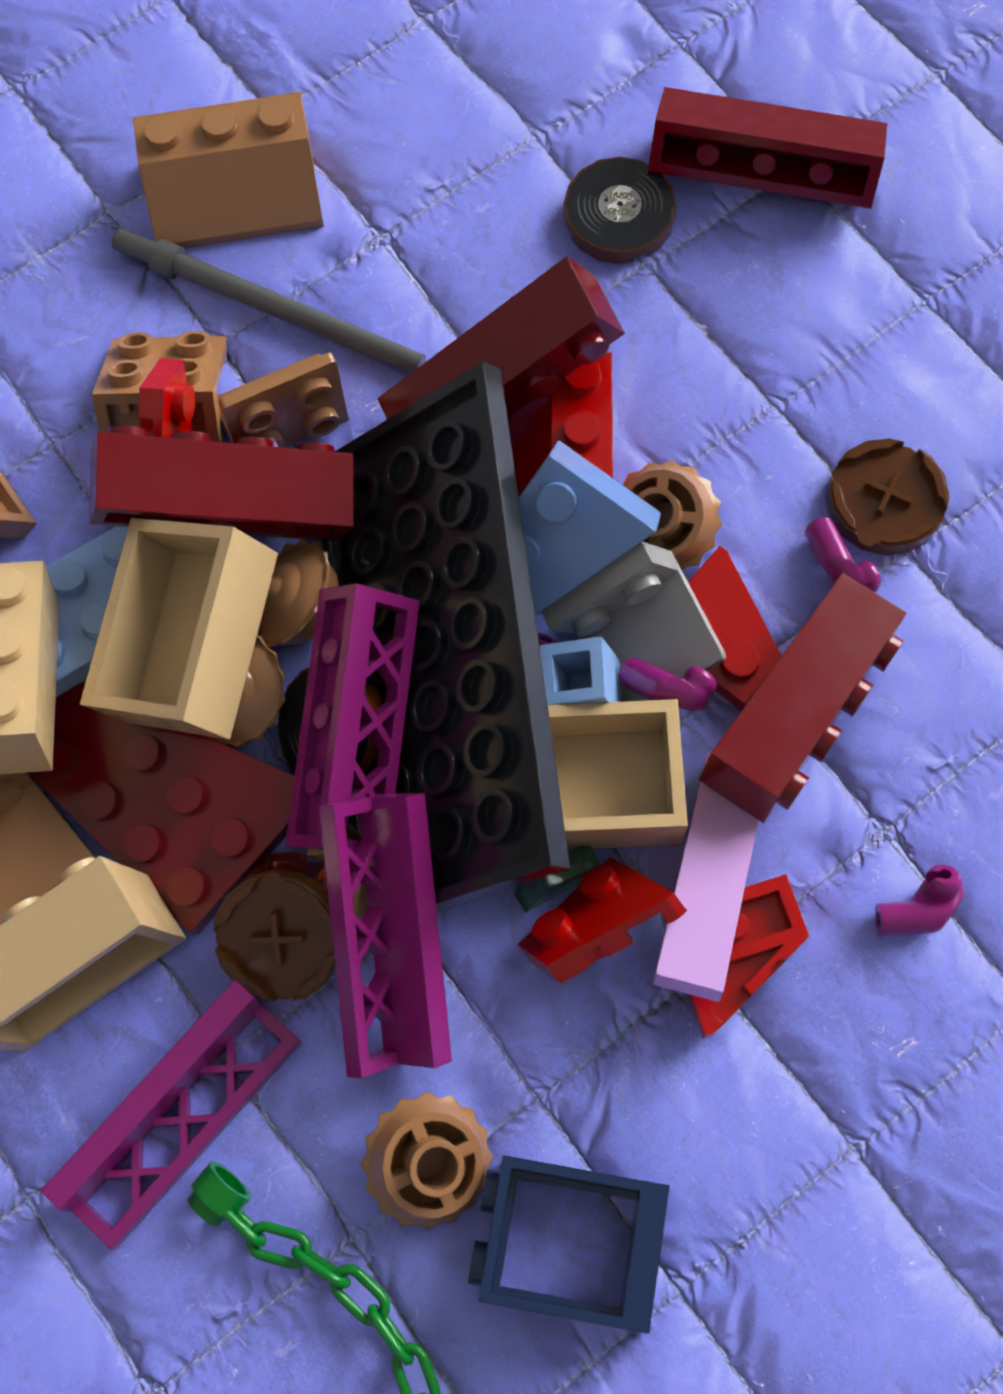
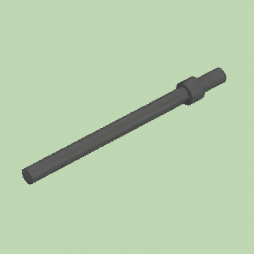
[112,228,426,374]

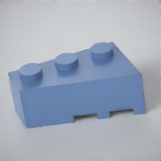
[519,440,661,615]

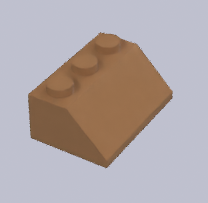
[133,92,324,248]

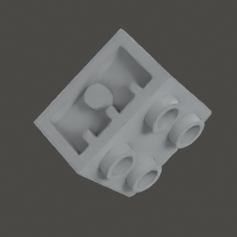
[541,541,726,702]

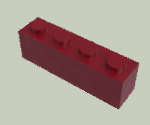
[648,87,888,209]
[377,256,625,423]
[89,425,353,541]
[699,573,907,823]

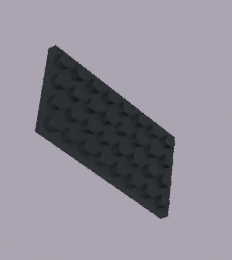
[322,362,570,912]

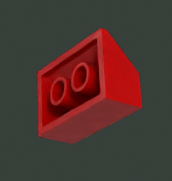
[508,352,613,497]

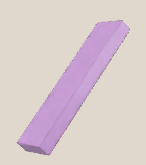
[653,752,759,1002]

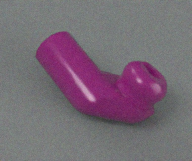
[805,517,880,592]
[619,657,717,712]
[875,865,964,936]

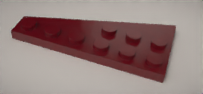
[27,682,295,934]

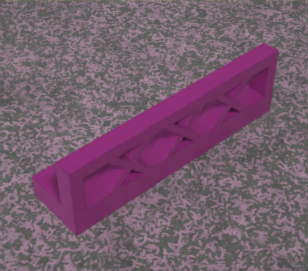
[285,583,420,853]
[319,793,452,1079]
[40,980,302,1250]

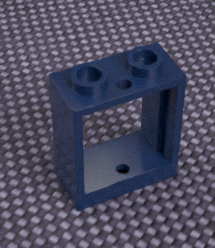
[468,1155,670,1334]

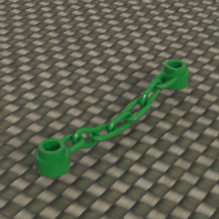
[187,1161,441,1394]

